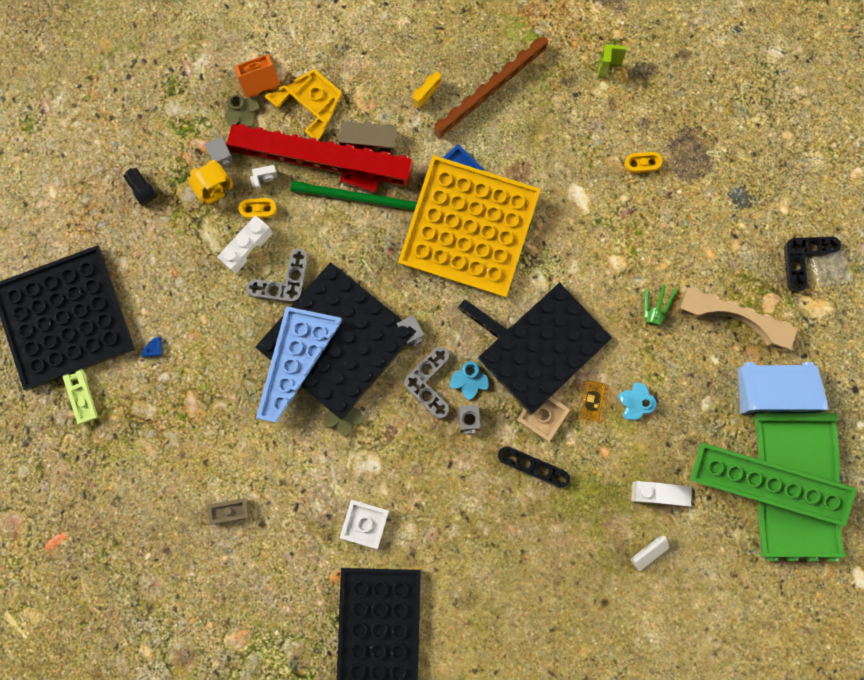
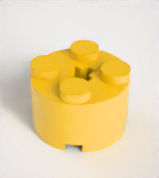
[188,160,233,204]

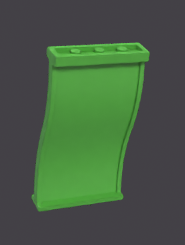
[753,413,846,561]

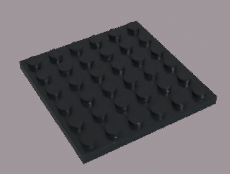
[0,245,136,391]
[255,262,416,421]

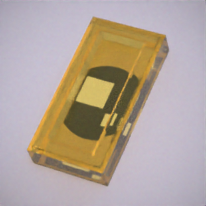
[580,380,607,422]

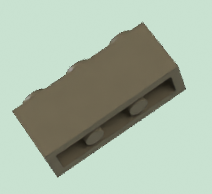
[338,120,397,154]

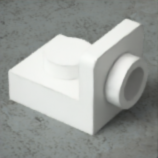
[250,165,278,192]

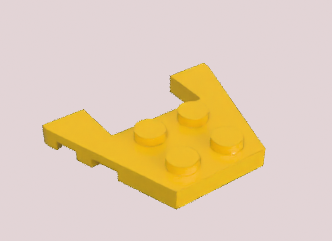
[265,69,342,140]

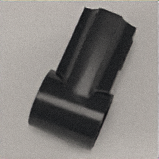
[123,168,158,207]

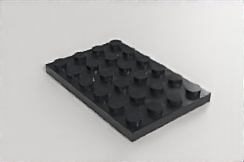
[478,282,612,415]
[337,568,421,680]

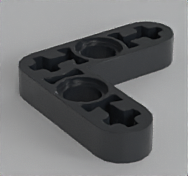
[784,237,841,293]

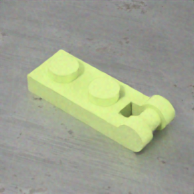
[63,369,98,425]

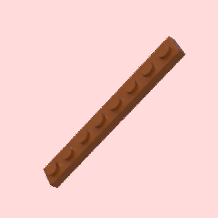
[434,36,549,139]

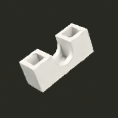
[217,215,273,274]

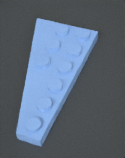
[256,306,343,423]

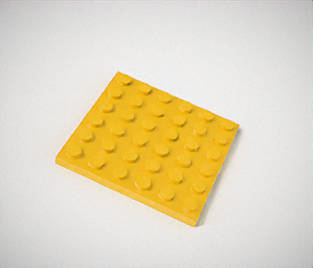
[398,155,541,298]

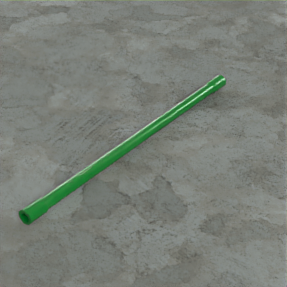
[291,181,531,230]

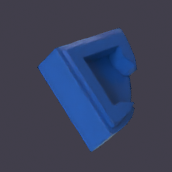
[142,337,163,358]

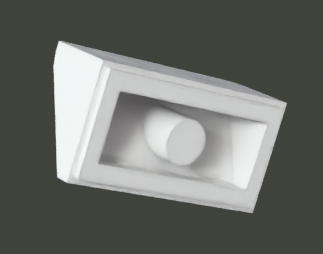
[630,536,669,571]

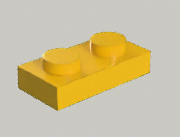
[412,71,442,109]

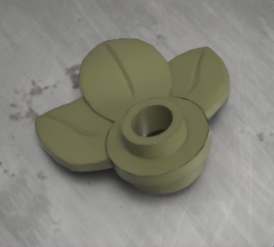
[225,95,260,127]
[324,407,362,437]

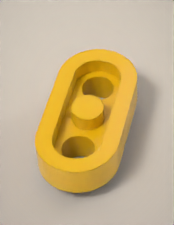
[624,152,662,174]
[239,198,277,219]

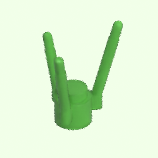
[643,284,678,326]

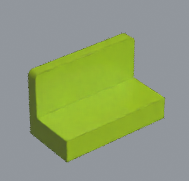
[598,44,627,78]

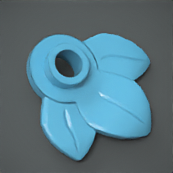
[450,361,489,400]
[618,382,657,420]

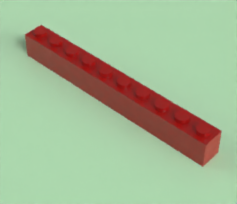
[226,124,414,187]

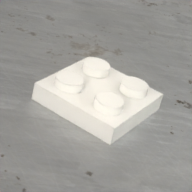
[340,500,389,549]

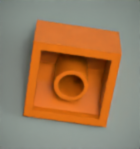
[234,54,280,97]

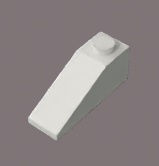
[632,481,692,507]

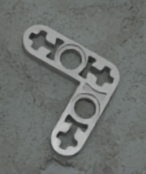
[246,248,308,303]
[404,347,449,419]

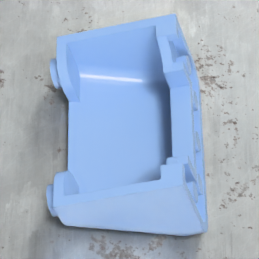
[738,362,828,414]

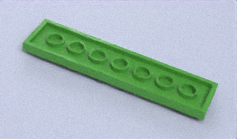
[689,442,857,527]

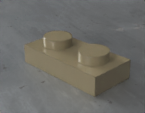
[206,498,250,525]

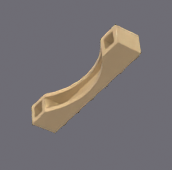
[677,287,798,353]

